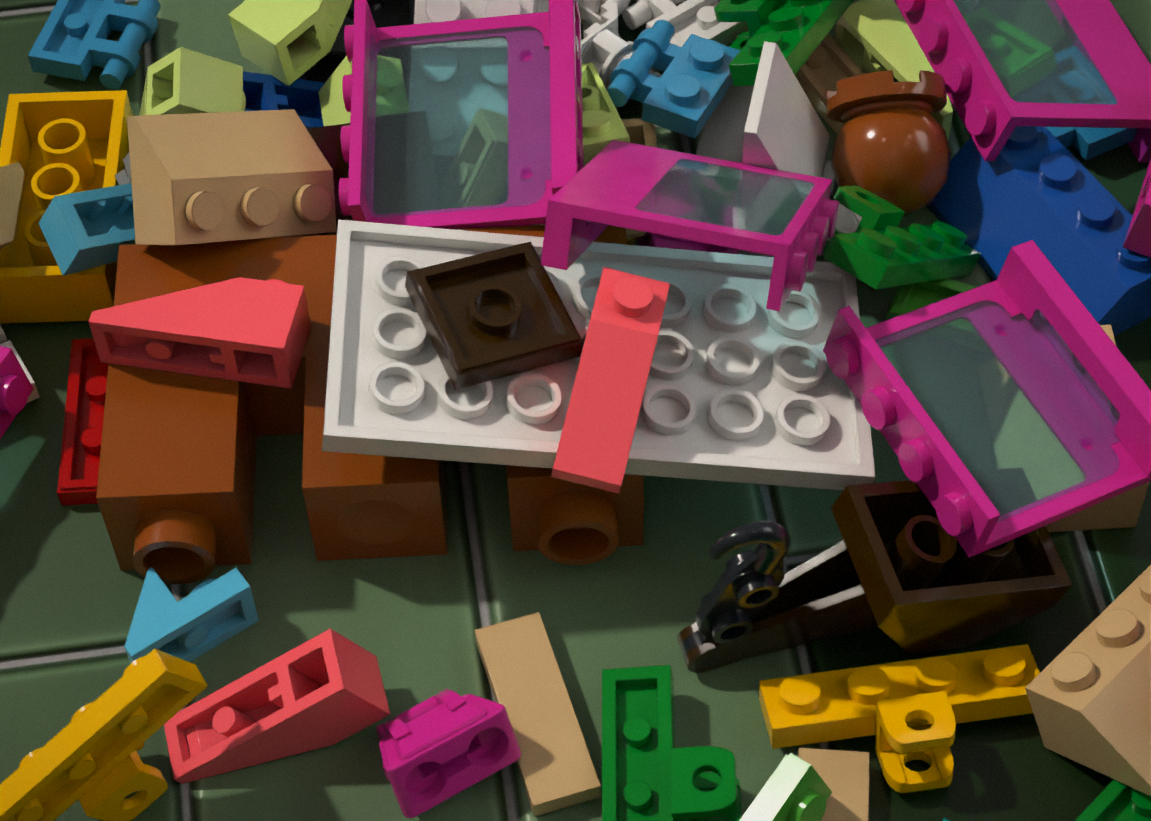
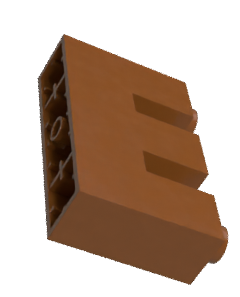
[96,225,644,584]

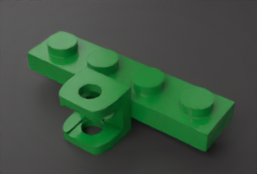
[714,0,854,86]
[823,185,981,290]
[602,665,742,821]

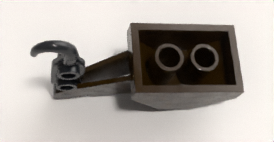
[677,471,1072,673]

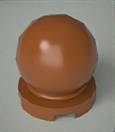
[825,70,952,217]

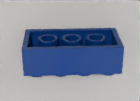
[926,126,1151,336]

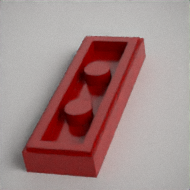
[57,338,108,506]

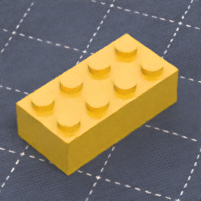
[0,90,133,324]

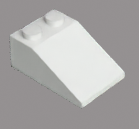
[739,41,836,257]

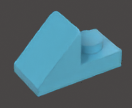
[124,567,259,664]

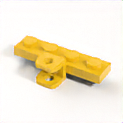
[759,644,1040,793]
[0,648,208,821]

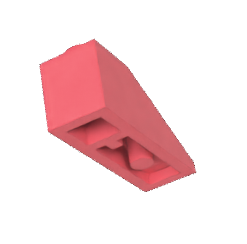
[551,267,670,494]
[88,277,311,389]
[164,629,391,784]

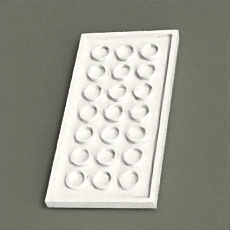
[322,219,875,490]

